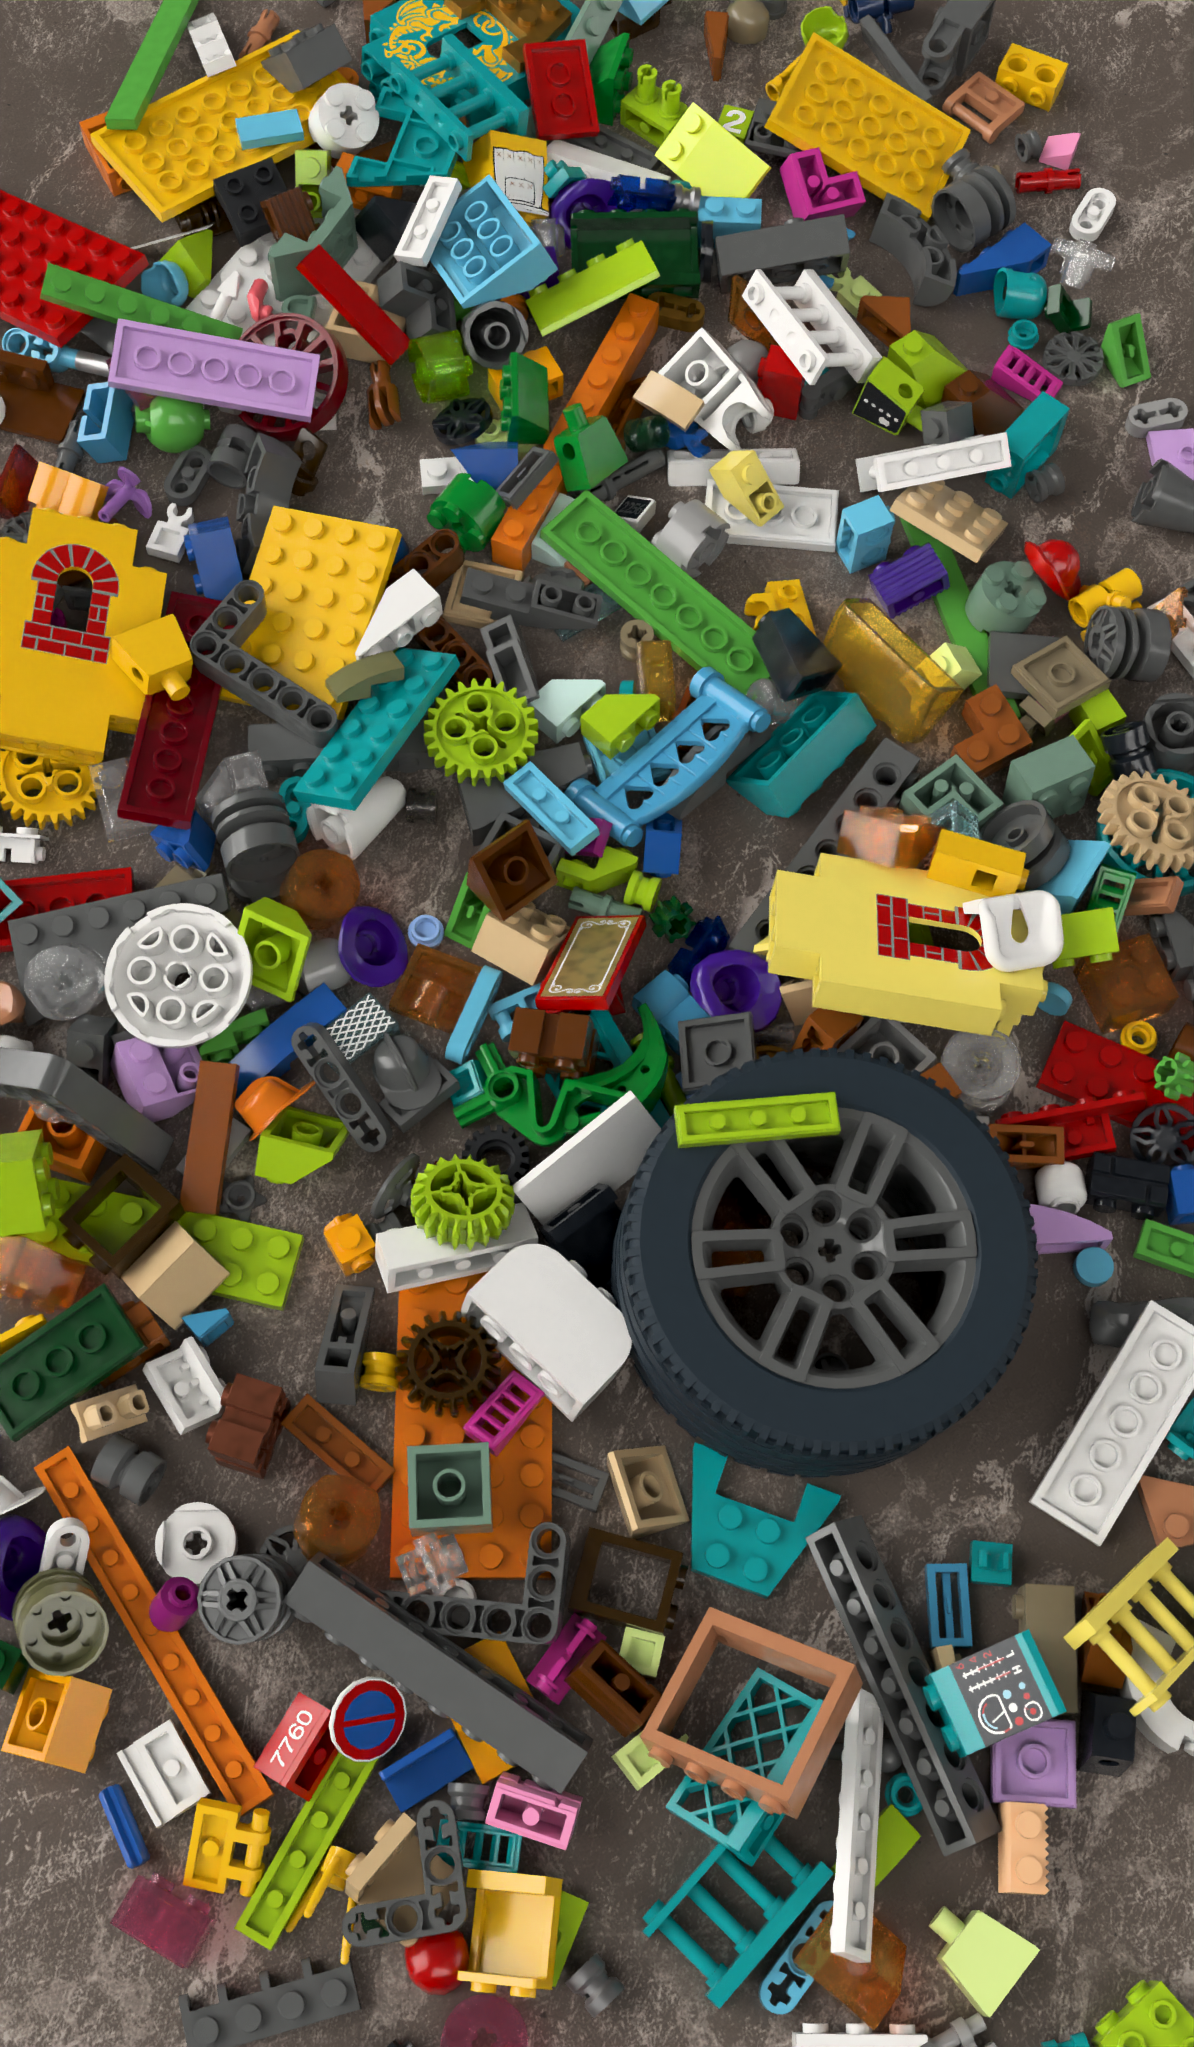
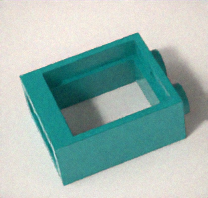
[984,391,1070,499]

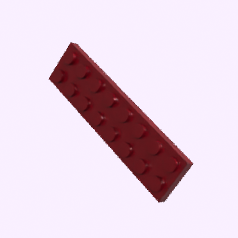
[117,591,235,830]

